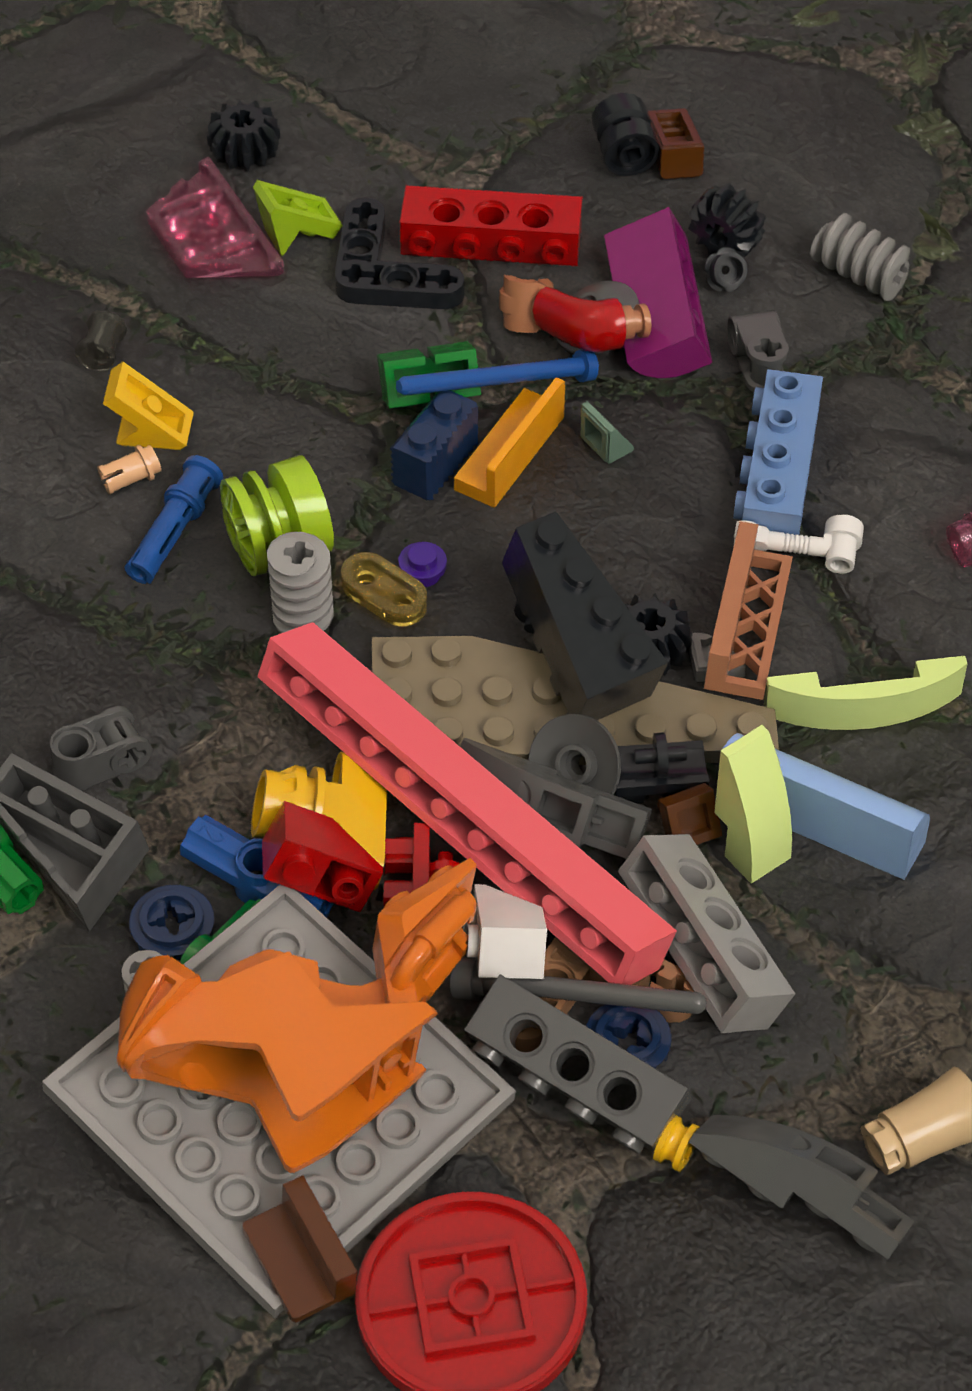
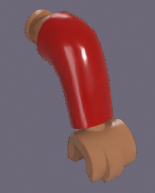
[499,275,652,353]

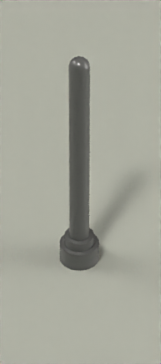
[450,957,707,1014]

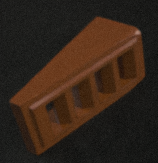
[648,108,704,179]

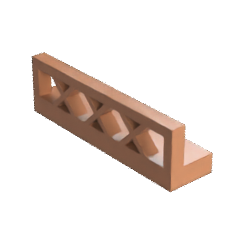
[704,521,793,700]

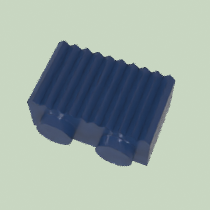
[390,390,478,500]

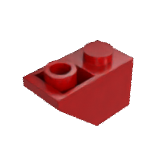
[262,801,383,912]

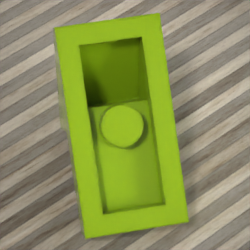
[253,180,343,256]

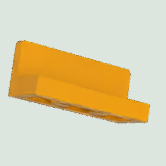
[454,377,565,508]

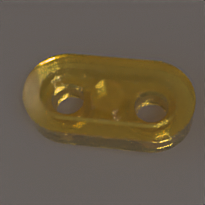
[341,552,427,626]

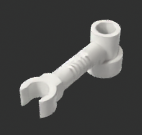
[733,515,864,574]

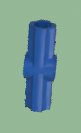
[180,815,334,918]

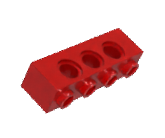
[400,186,582,266]

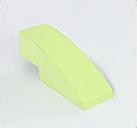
[714,725,792,884]

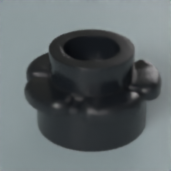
[704,247,748,292]

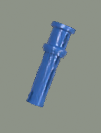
[125,455,224,584]

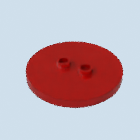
[355,1192,587,1391]

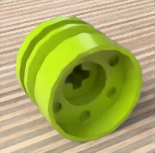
[220,455,334,576]

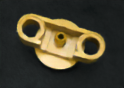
[251,751,387,890]

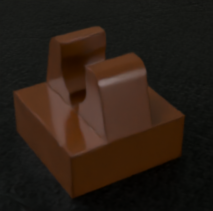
[658,783,723,845]

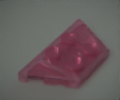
[147,157,284,278]

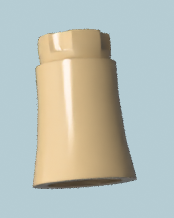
[861,1067,972,1175]

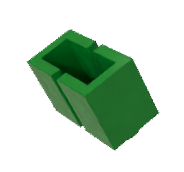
[377,341,481,408]

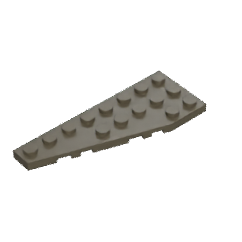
[372,636,779,765]

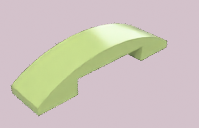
[764,656,967,730]

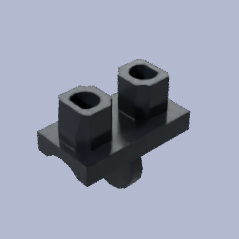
[615,732,709,804]

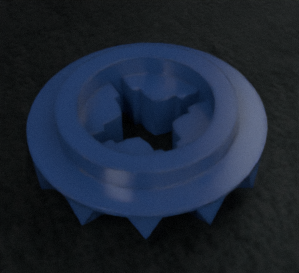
[129,885,214,961]
[586,1005,671,1069]

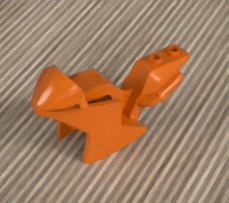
[116,857,477,1173]

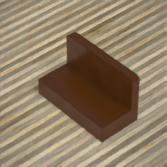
[242,1175,357,1323]

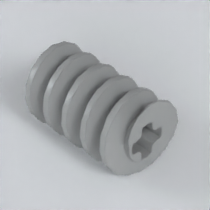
[810,213,910,301]
[267,532,334,633]

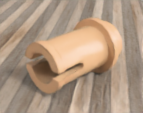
[97,445,162,494]

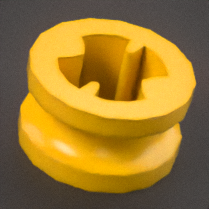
[653,1115,700,1172]

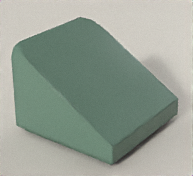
[580,401,634,464]

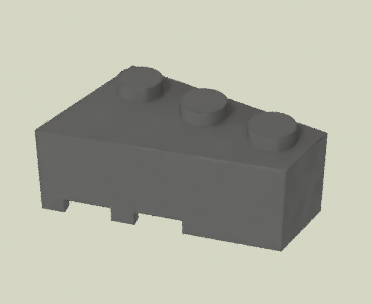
[0,753,149,932]

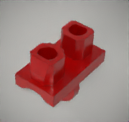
[383,823,460,906]

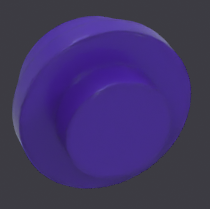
[398,542,447,587]

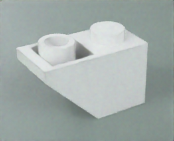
[463,884,547,979]

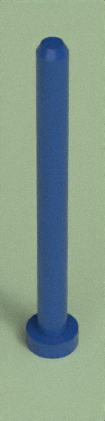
[396,350,599,395]

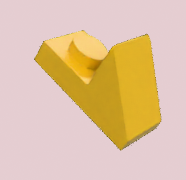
[103,362,194,450]

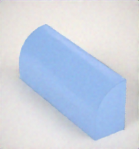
[723,733,930,880]

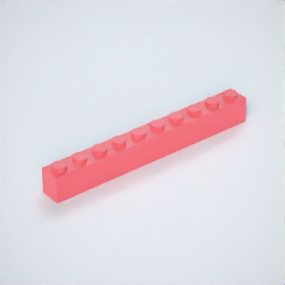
[257,622,677,985]

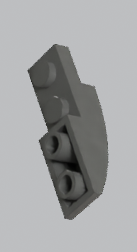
[461,738,652,859]
[689,1115,915,1259]

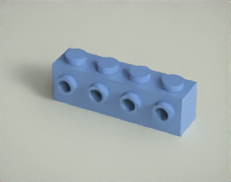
[733,369,823,535]

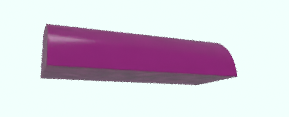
[604,207,713,378]

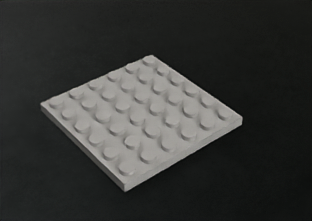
[42,885,516,1319]

